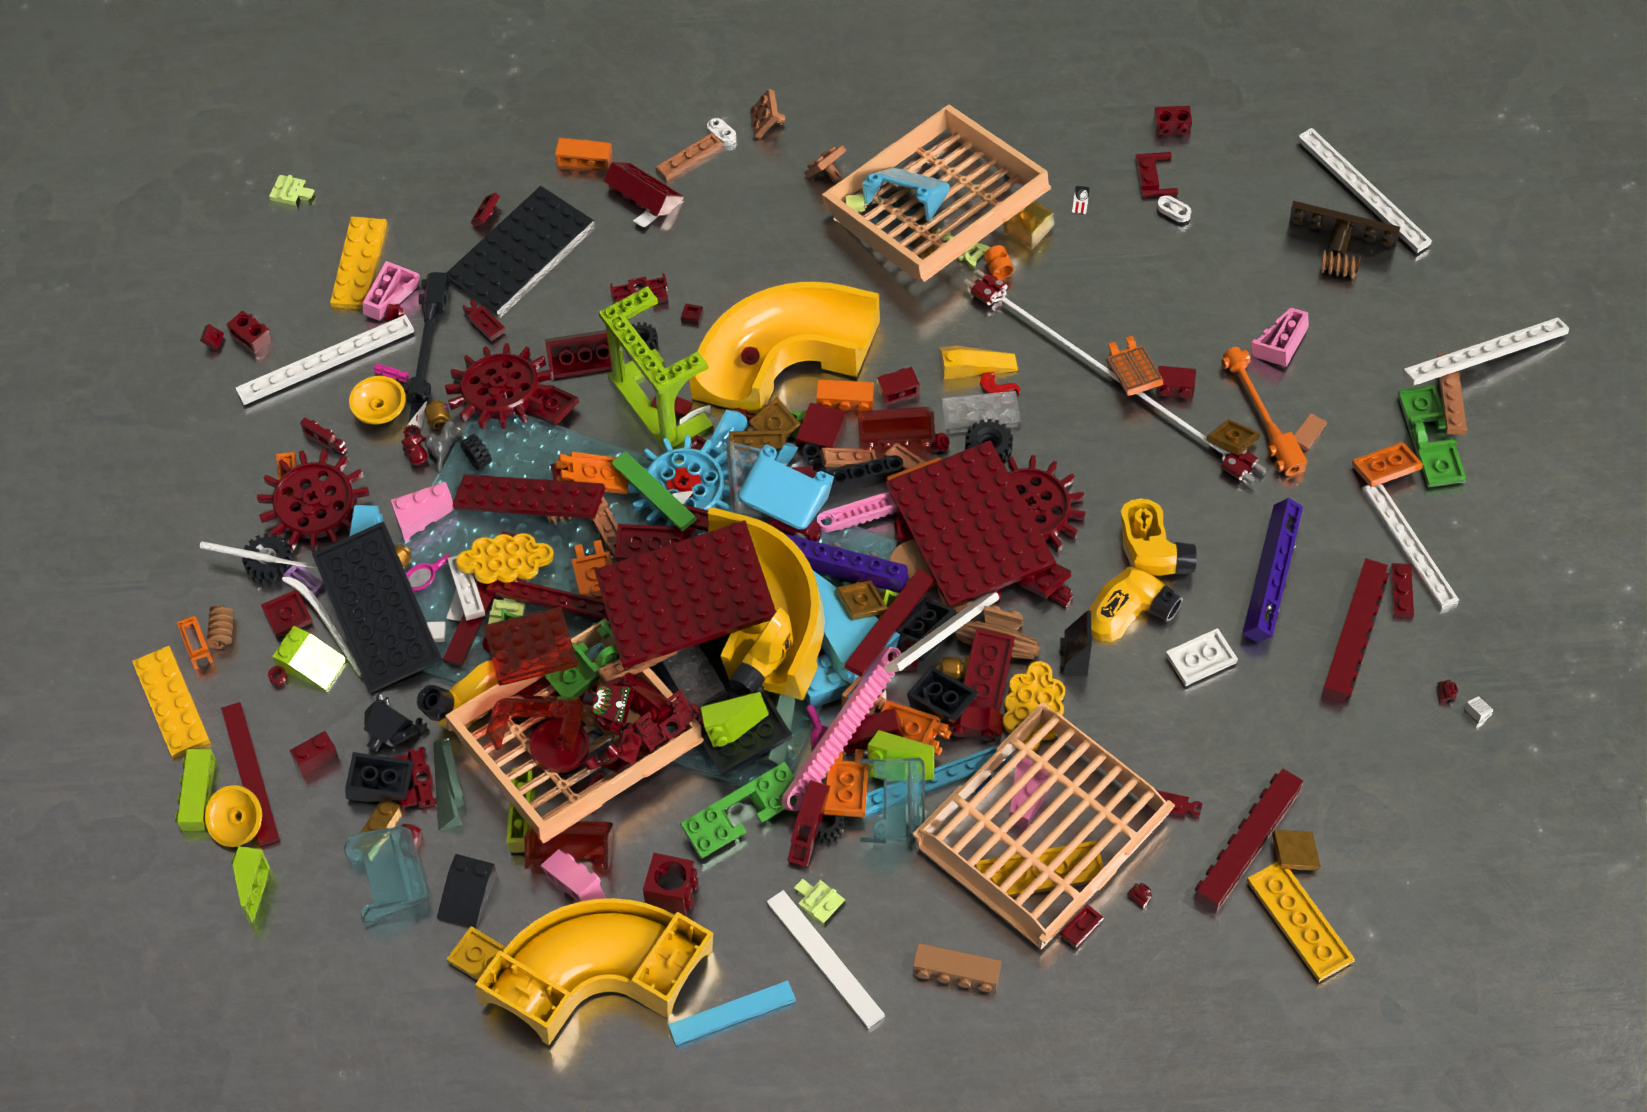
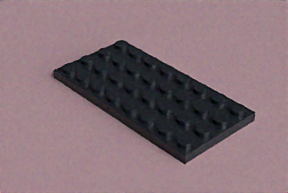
[446,186,595,315]
[312,521,443,693]
[656,634,793,777]

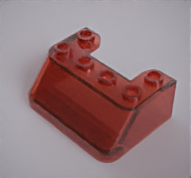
[855,407,936,450]

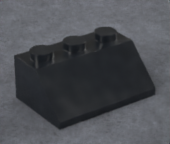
[897,598,957,661]

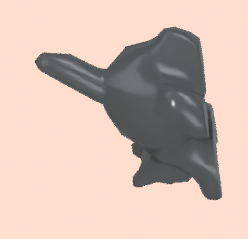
[425,420,463,473]

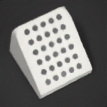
[1464,696,1493,723]

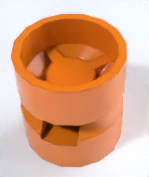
[983,245,1014,280]

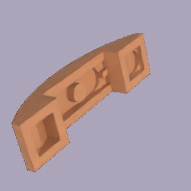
[592,496,618,558]

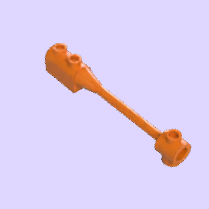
[1221,347,1307,476]

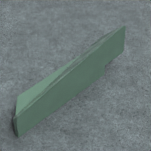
[755,691,795,767]
[433,737,465,831]

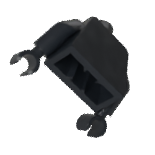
[364,694,427,752]

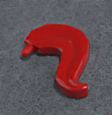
[980,372,1020,396]

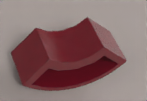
[945,706,1004,741]

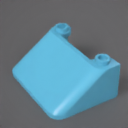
[862,168,950,221]
[708,410,798,485]
[738,444,834,529]

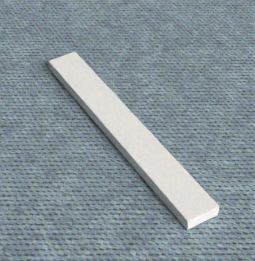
[1362,484,1459,610]
[884,592,999,673]
[767,890,885,1029]

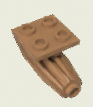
[956,605,1041,660]

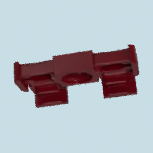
[610,273,668,304]
[634,689,702,753]
[392,747,436,811]

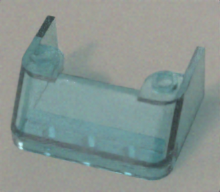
[860,758,925,844]

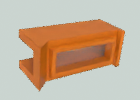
[177,616,213,669]

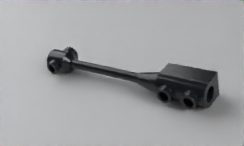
[403,272,450,403]

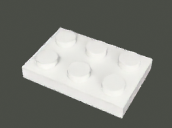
[1166,628,1238,686]

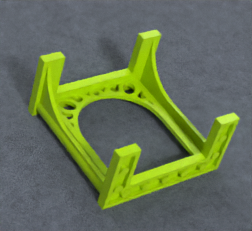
[599,286,714,453]

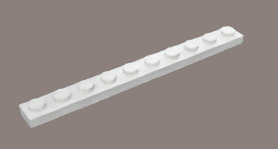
[1298,128,1432,253]
[236,315,414,405]
[1403,317,1569,386]

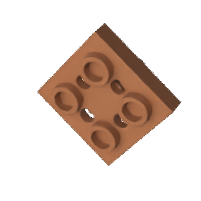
[750,89,785,139]
[804,145,847,182]

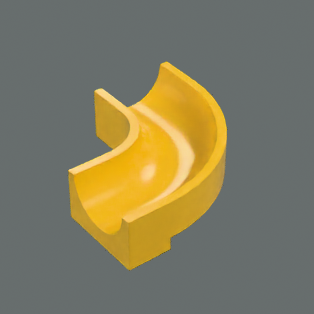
[689,282,880,414]
[707,507,825,700]
[475,898,713,1045]

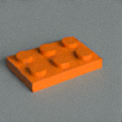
[1352,442,1422,487]

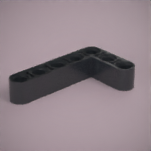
[803,443,903,497]

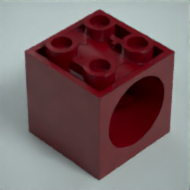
[643,853,699,916]

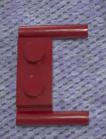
[1135,152,1178,197]

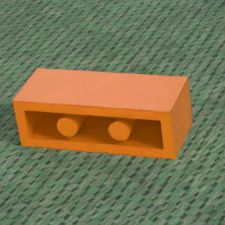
[555,138,613,171]
[816,380,874,412]

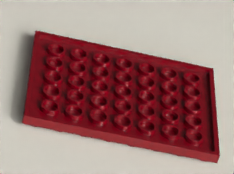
[886,440,1056,608]
[594,520,776,668]

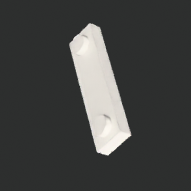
[447,555,485,621]

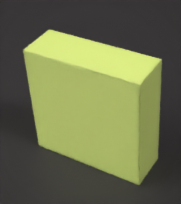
[846,194,865,212]

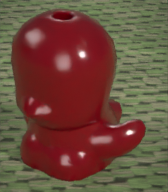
[401,434,428,466]

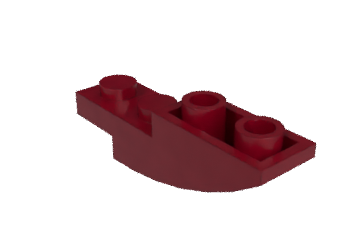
[787,780,830,867]

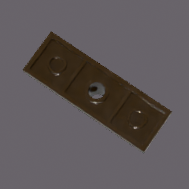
[1290,201,1401,257]

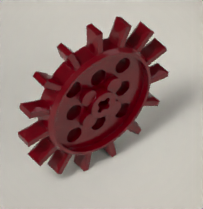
[445,343,554,429]
[257,449,370,553]
[1008,455,1086,552]

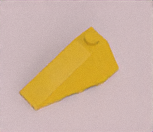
[939,345,1018,380]

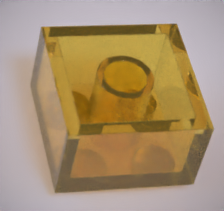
[1003,201,1054,249]

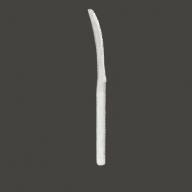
[200,541,318,569]
[282,577,363,678]

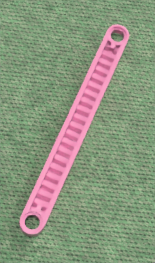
[817,491,899,533]
[782,647,901,811]

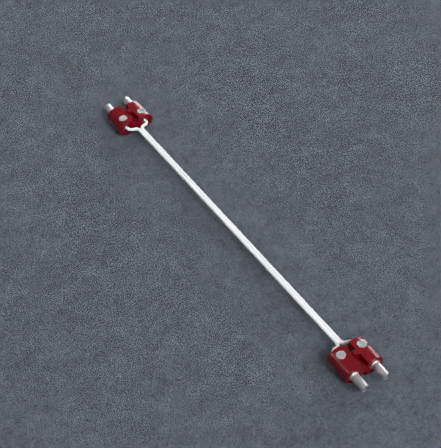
[963,269,1267,485]

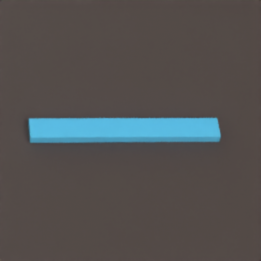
[865,744,1012,816]

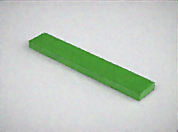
[611,451,697,532]

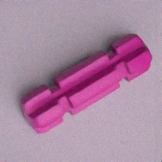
[373,363,409,383]

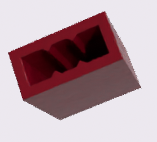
[796,403,846,450]

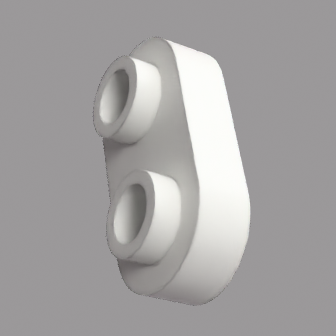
[707,118,736,146]
[1157,196,1191,222]

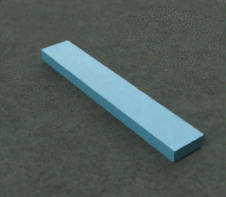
[668,981,796,1046]

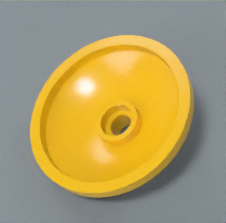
[349,376,406,424]
[205,785,262,847]

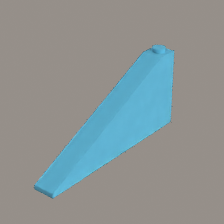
[813,571,900,684]

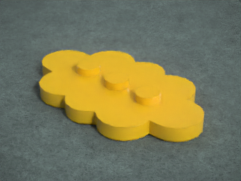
[456,533,554,584]
[1003,661,1065,752]

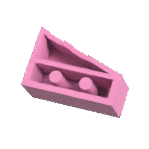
[363,261,420,321]
[1251,308,1309,367]
[391,482,454,542]
[1009,757,1050,830]
[541,849,607,903]

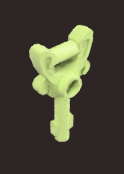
[936,228,990,269]

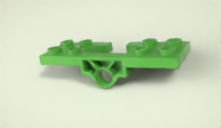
[1398,385,1466,488]
[543,620,620,704]
[680,762,796,859]

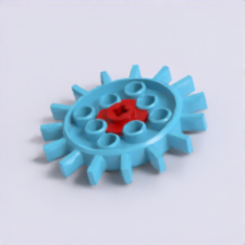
[628,435,739,526]

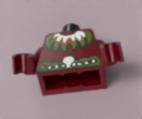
[583,672,637,736]
[584,723,642,774]

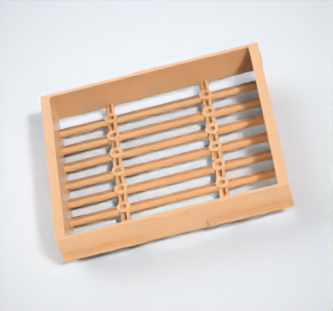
[822,104,1051,282]
[445,619,704,844]
[912,702,1175,949]

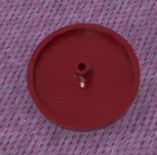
[530,718,589,773]

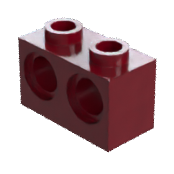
[1153,106,1192,135]
[227,310,271,354]

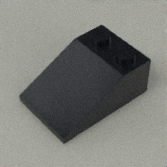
[1060,611,1092,675]
[907,666,979,723]
[345,752,414,802]
[437,854,497,929]

